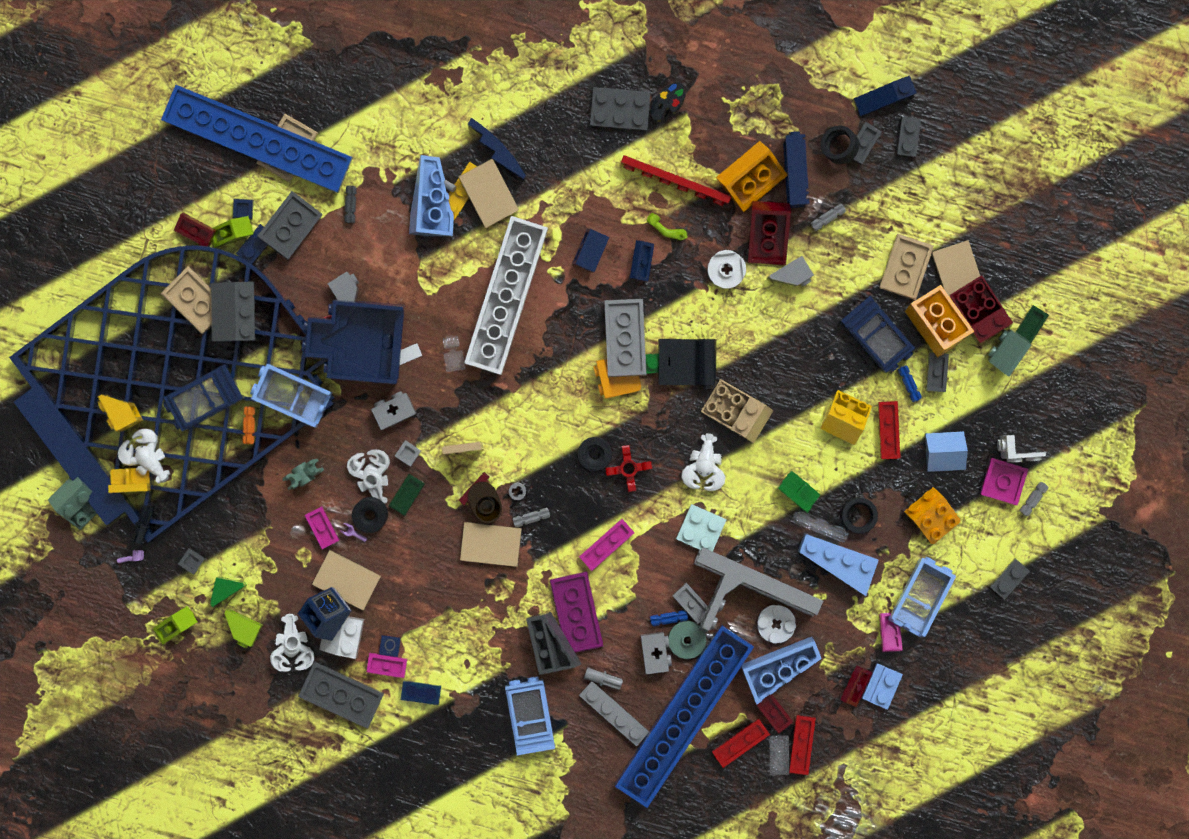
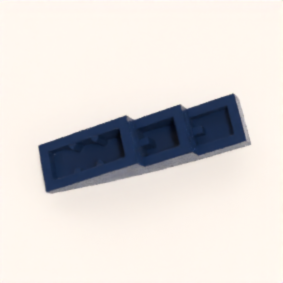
[468,118,526,180]

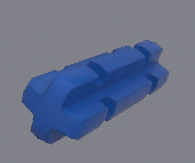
[898,365,922,402]
[650,610,688,626]

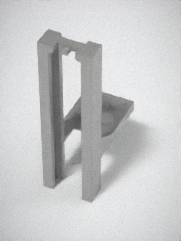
[693,548,823,632]

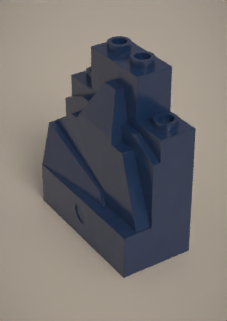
[302,300,405,384]

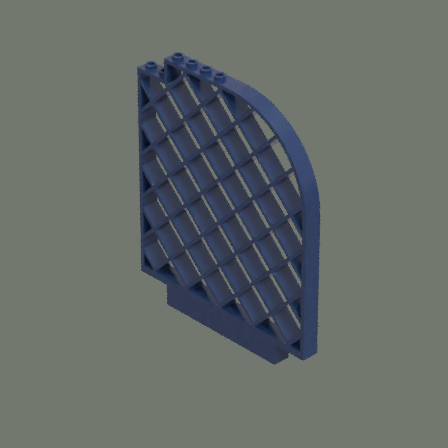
[9,245,335,542]

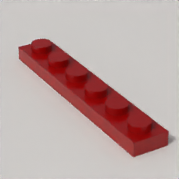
[621,155,731,207]

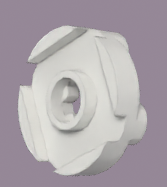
[707,250,746,289]
[757,605,796,643]

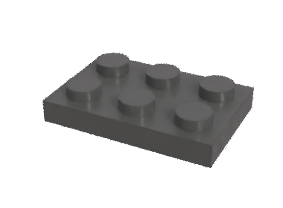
[590,87,651,131]
[257,191,323,260]

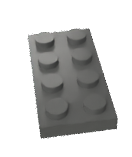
[298,661,384,729]

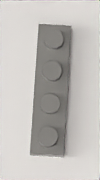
[579,681,649,746]

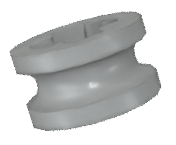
[509,482,526,500]

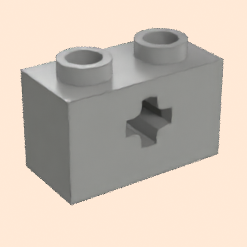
[371,391,417,430]
[641,632,672,674]

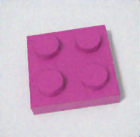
[980,458,1028,506]

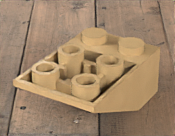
[701,379,773,443]

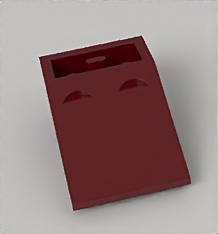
[949,275,1013,347]

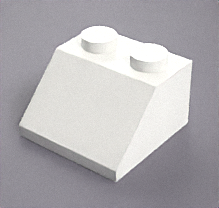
[320,616,365,659]

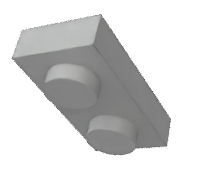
[672,583,708,624]

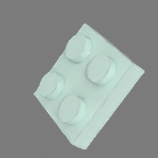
[676,504,727,552]

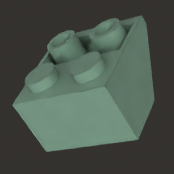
[48,477,97,530]

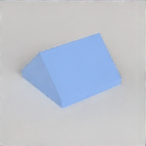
[925,432,968,472]

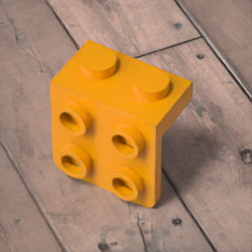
[593,359,641,399]
[904,487,960,544]

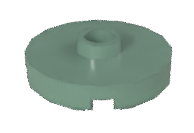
[668,620,706,659]

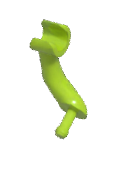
[647,213,687,240]

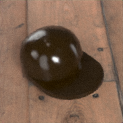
[468,482,502,523]

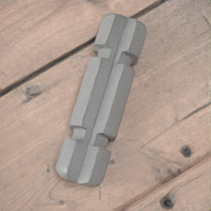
[811,204,846,231]
[1020,482,1049,516]
[513,508,550,527]

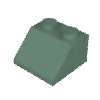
[987,328,1031,377]

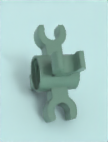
[282,459,324,490]

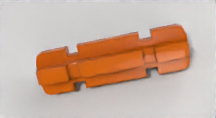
[243,406,255,444]

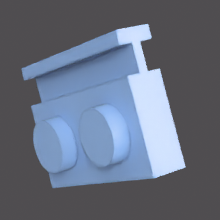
[862,663,903,710]

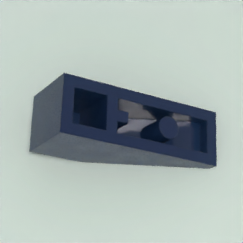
[854,75,916,116]

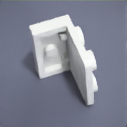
[997,435,1046,462]

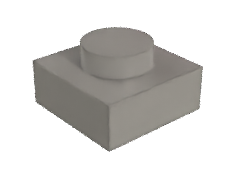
[395,440,421,467]

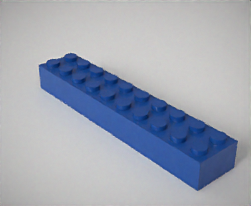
[615,624,754,808]

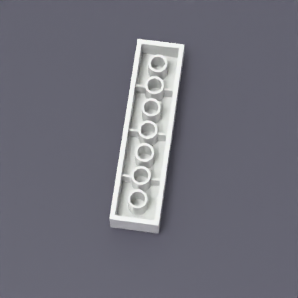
[464,216,548,375]

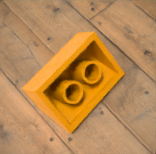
[716,141,788,212]
[905,285,974,357]

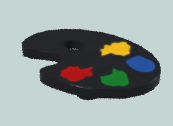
[651,82,686,122]

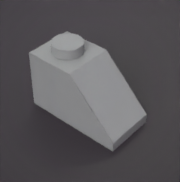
[768,256,814,287]
[328,272,359,301]

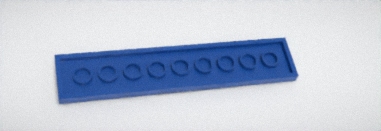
[161,85,353,193]

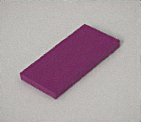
[550,571,603,653]

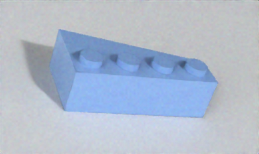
[798,533,879,596]
[741,636,822,704]

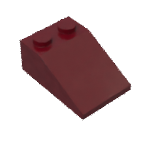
[748,201,791,265]

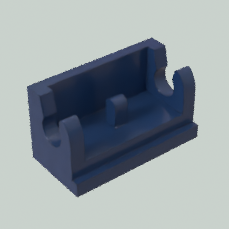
[572,229,609,272]

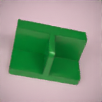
[777,471,820,513]

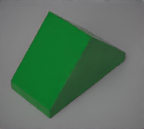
[210,576,247,607]

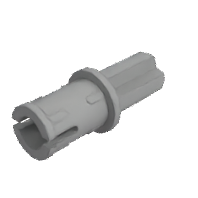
[584,667,623,690]

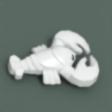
[118,429,170,484]
[681,433,726,491]
[347,450,390,504]
[270,614,314,672]

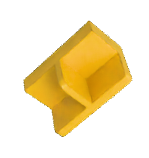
[108,468,151,493]

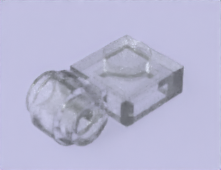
[443,334,466,372]

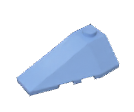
[409,155,454,236]

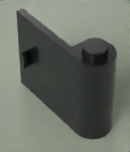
[658,339,717,389]

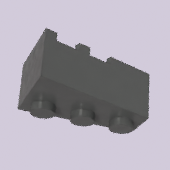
[526,612,582,675]

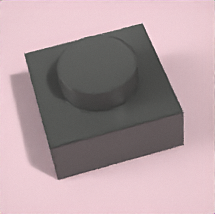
[178,548,206,575]

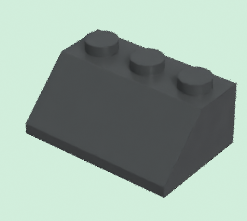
[211,282,255,341]

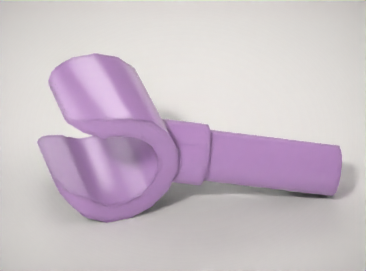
[340,523,367,542]
[117,550,144,563]

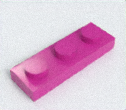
[579,519,635,571]

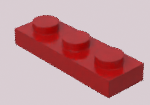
[878,401,901,459]
[789,715,816,775]
[712,718,770,768]

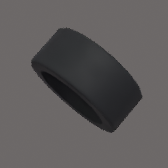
[821,125,859,164]
[840,497,878,534]

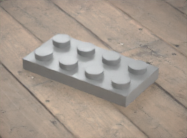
[605,299,646,377]

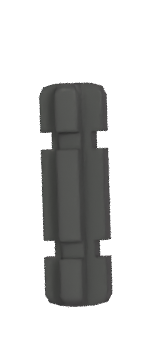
[344,186,357,223]

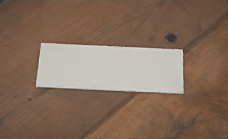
[400,343,422,365]

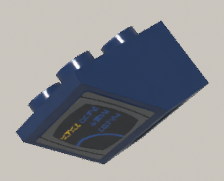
[298,587,352,641]

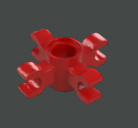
[606,445,652,492]

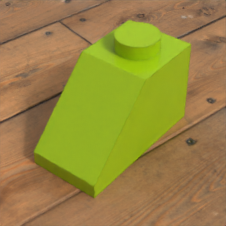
[212,216,254,248]
[153,606,198,644]
[225,609,263,648]

